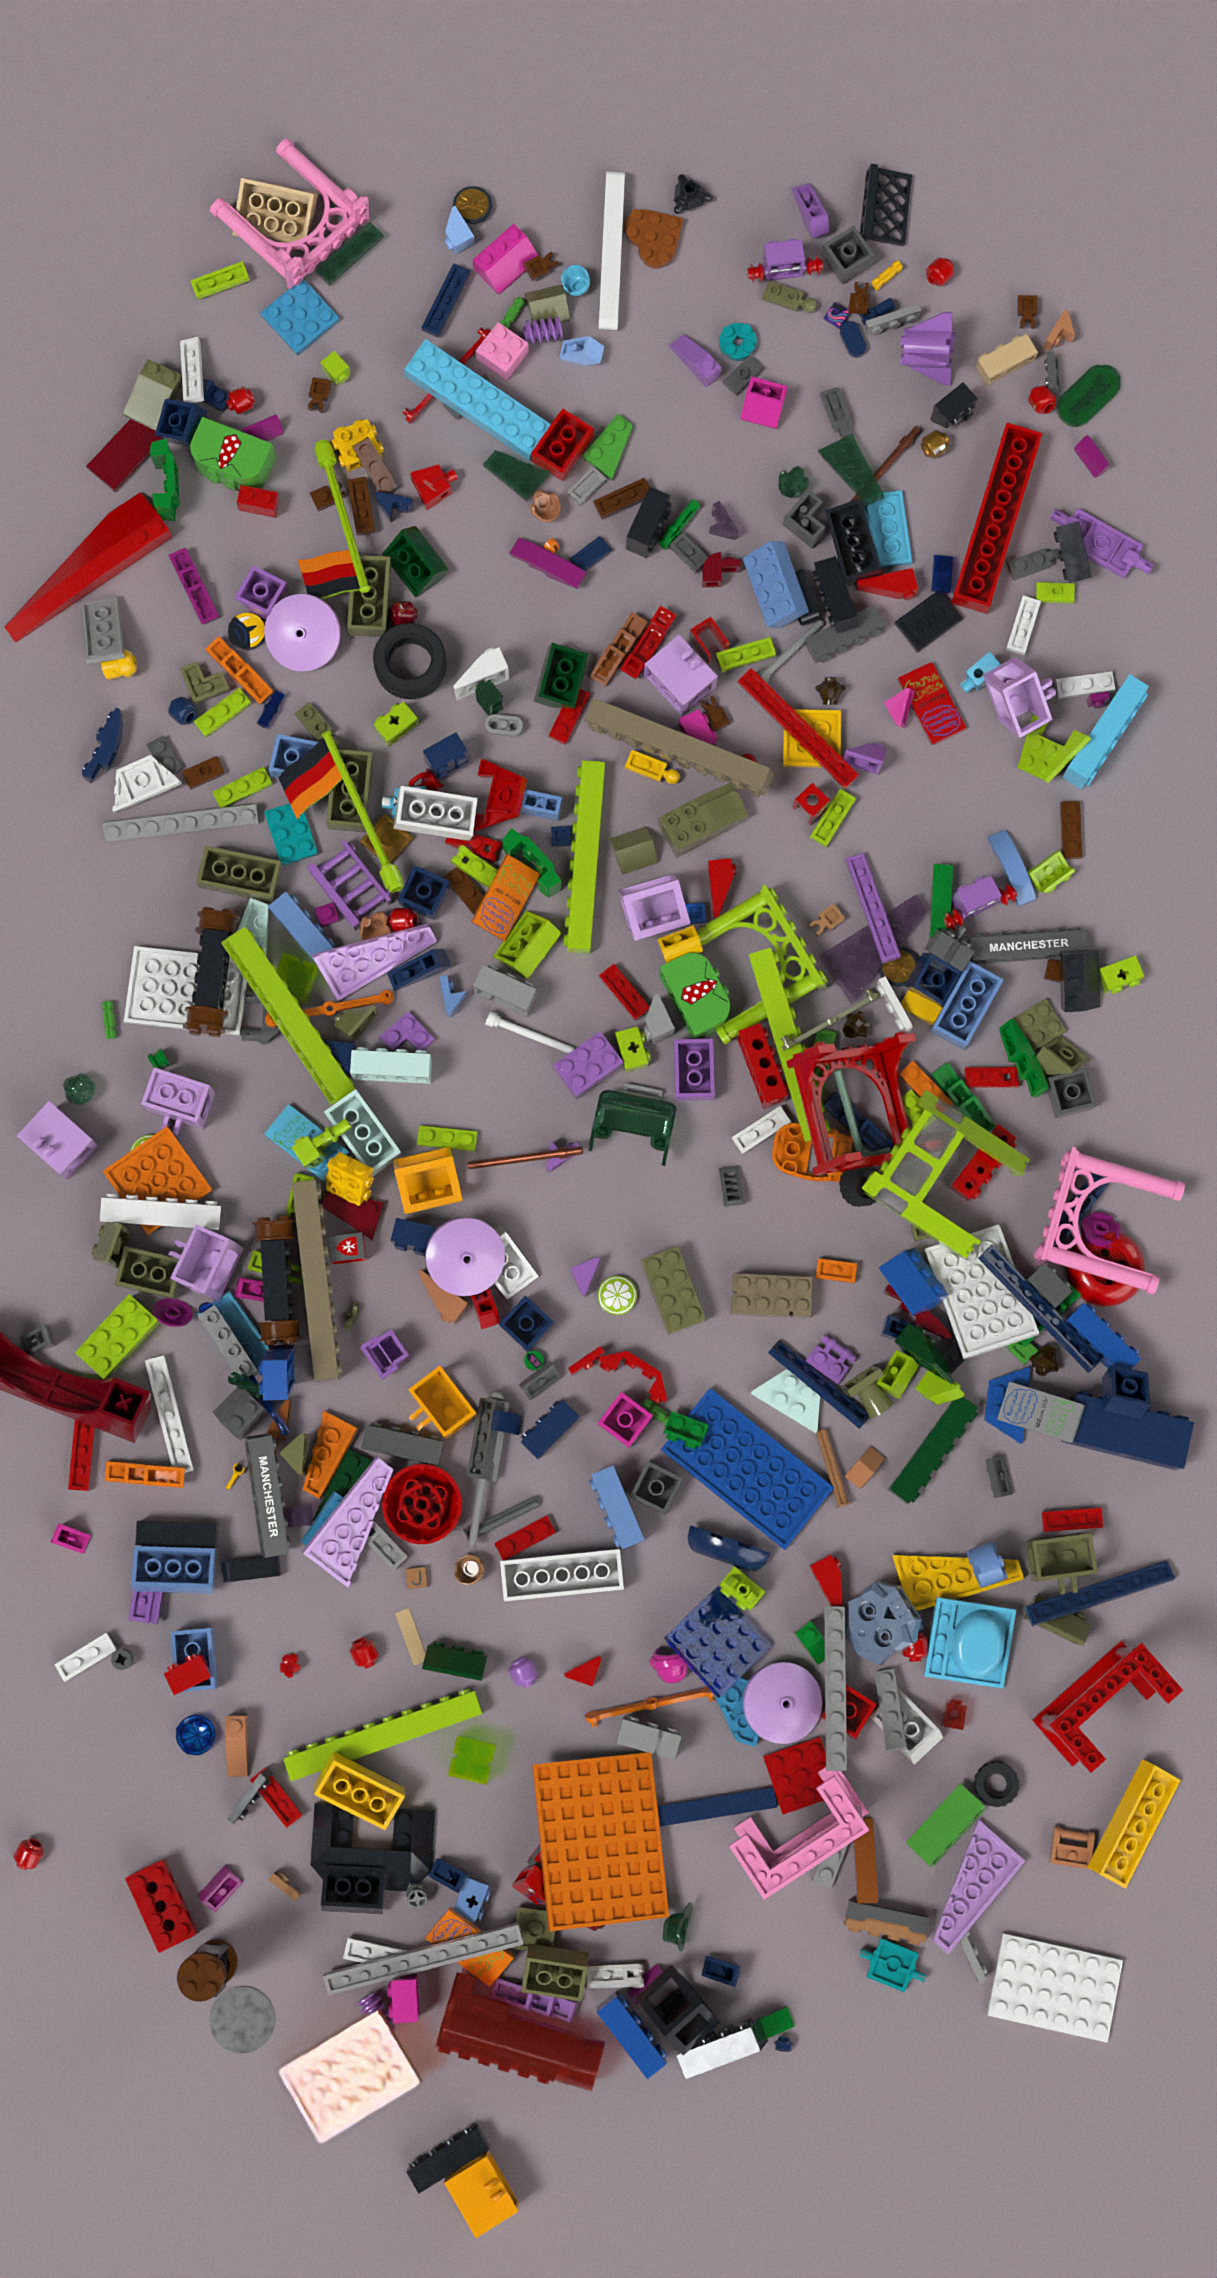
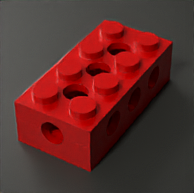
[736,1023,790,1110]
[125,1858,199,1953]

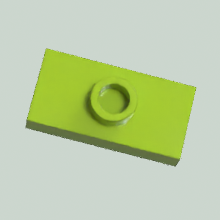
[1036,582,1075,604]

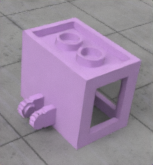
[644,635,718,716]
[982,657,1056,738]
[617,874,690,941]
[141,1068,215,1136]
[17,1101,98,1180]
[169,1225,244,1302]

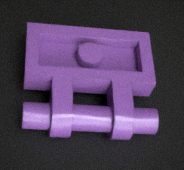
[806,1334,857,1384]

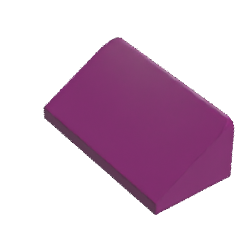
[242,414,284,441]
[1074,435,1109,478]
[198,1865,243,1912]
[627,1964,664,2005]

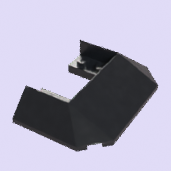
[310,1803,435,1891]

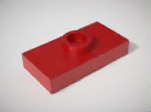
[568,1346,605,1376]

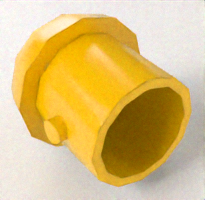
[101,649,137,680]

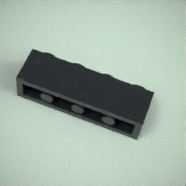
[812,556,859,633]
[135,1521,219,1548]
[406,2125,490,2194]

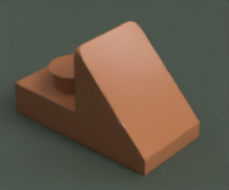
[1043,310,1075,351]

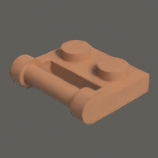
[1049,1826,1095,1869]

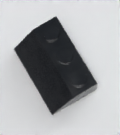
[1060,949,1100,1012]
[321,1865,385,1914]

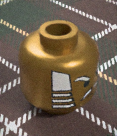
[920,430,950,459]

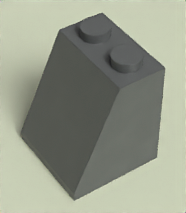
[213,1384,269,1440]

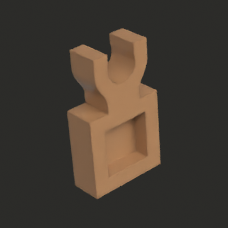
[809,903,845,937]
[268,1871,302,1901]

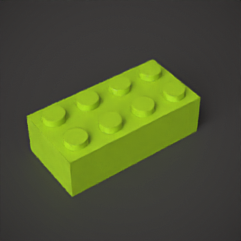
[75,1294,160,1380]

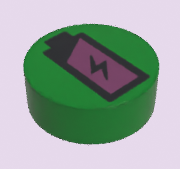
[524,1351,544,1371]

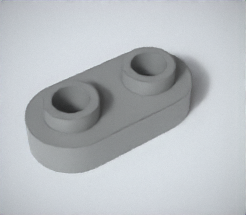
[485,714,523,737]

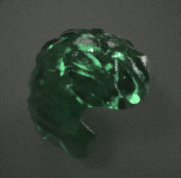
[778,465,809,498]
[63,1073,96,1105]

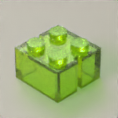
[276,952,321,1006]
[447,1735,497,1785]

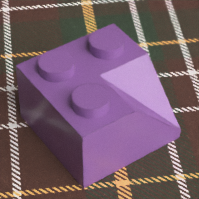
[235,565,289,619]

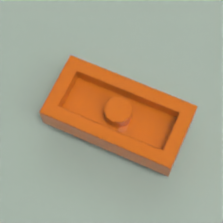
[815,1258,857,1284]

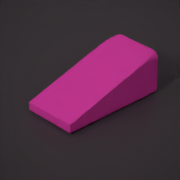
[234,1278,264,1302]

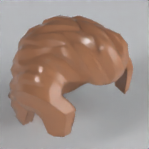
[529,490,561,523]
[359,911,391,941]

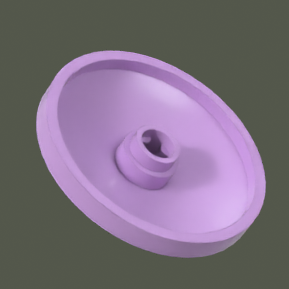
[264,594,341,671]
[425,1217,505,1296]
[743,1662,822,1744]

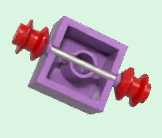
[747,238,823,283]
[943,876,1017,931]

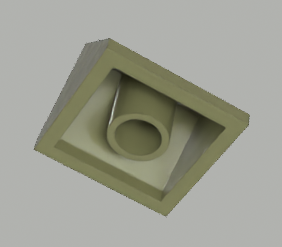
[525,285,570,324]
[609,827,658,875]
[280,1434,308,1476]

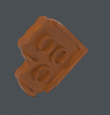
[625,209,684,269]

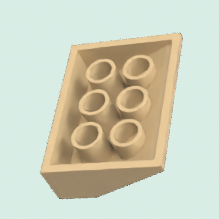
[232,177,318,251]

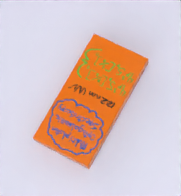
[471,855,540,941]
[425,1907,515,1987]

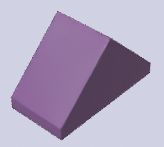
[571,1257,600,1297]

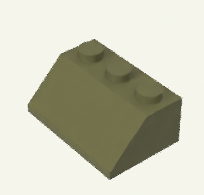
[1023,1595,1090,1646]

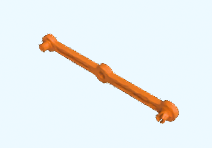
[265,990,394,1028]
[585,1685,716,1727]

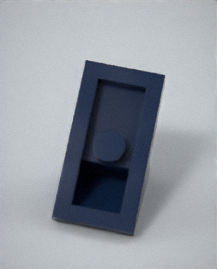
[201,379,229,413]
[375,491,414,522]
[428,1858,467,1893]
[701,1956,741,1987]

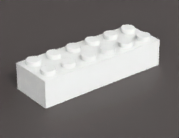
[500,1549,624,1601]

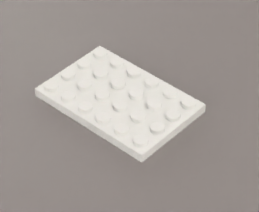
[124,946,247,1036]
[925,1225,1039,1360]
[987,1933,1123,2043]

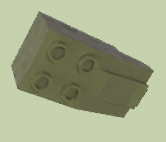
[658,783,749,858]

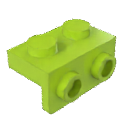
[1027,850,1075,893]

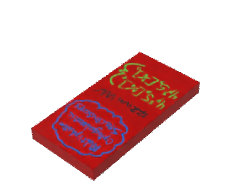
[897,662,966,746]

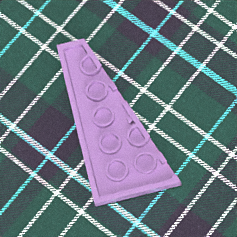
[302,1456,393,1587]
[932,1820,1025,1954]

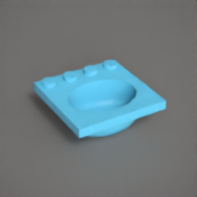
[924,1596,1016,1689]

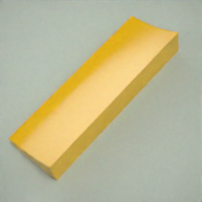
[1087,1759,1181,1889]

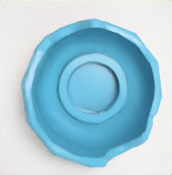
[561,265,590,297]

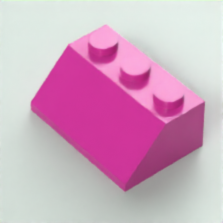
[473,223,538,295]

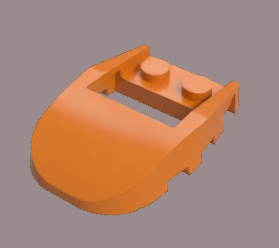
[772,1123,853,1182]

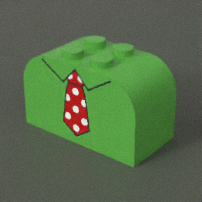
[190,417,276,491]
[659,953,730,1039]

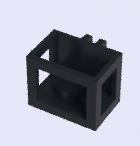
[635,1964,720,2056]

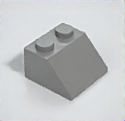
[643,993,675,1045]

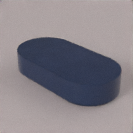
[840,321,866,358]

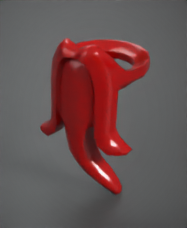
[408,768,443,792]

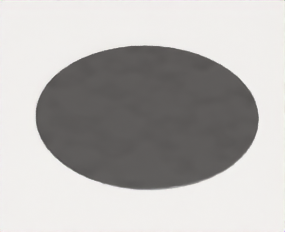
[210,1986,275,2054]

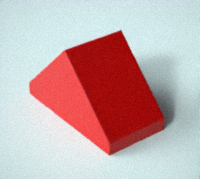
[564,1655,601,1686]

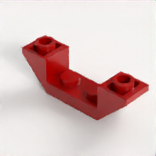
[598,1351,667,1404]

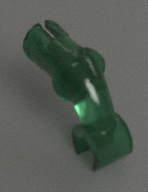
[228,1372,263,1400]

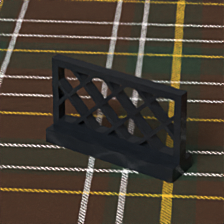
[860,163,912,246]

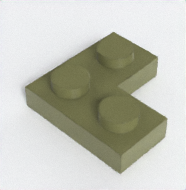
[179,662,230,704]

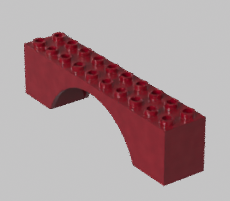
[0,1332,151,1443]

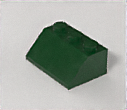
[382,526,449,598]
[534,642,588,709]
[422,1641,488,1681]

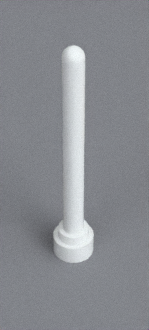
[485,1010,574,1054]

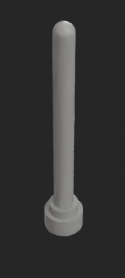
[757,620,824,683]

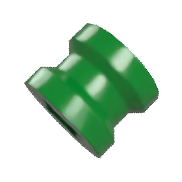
[147,1048,170,1069]

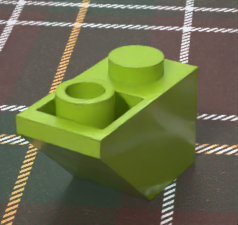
[915,1370,965,1405]

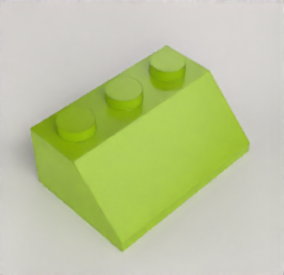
[492,910,561,979]

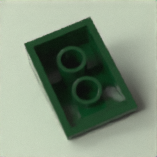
[894,1323,954,1385]

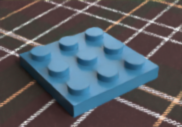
[260,279,340,356]

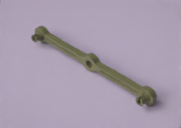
[781,988,880,1051]

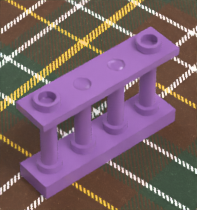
[307,840,392,931]

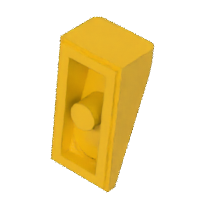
[900,990,943,1026]

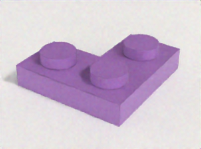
[380,1011,435,1052]

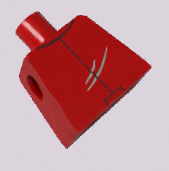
[410,465,458,510]

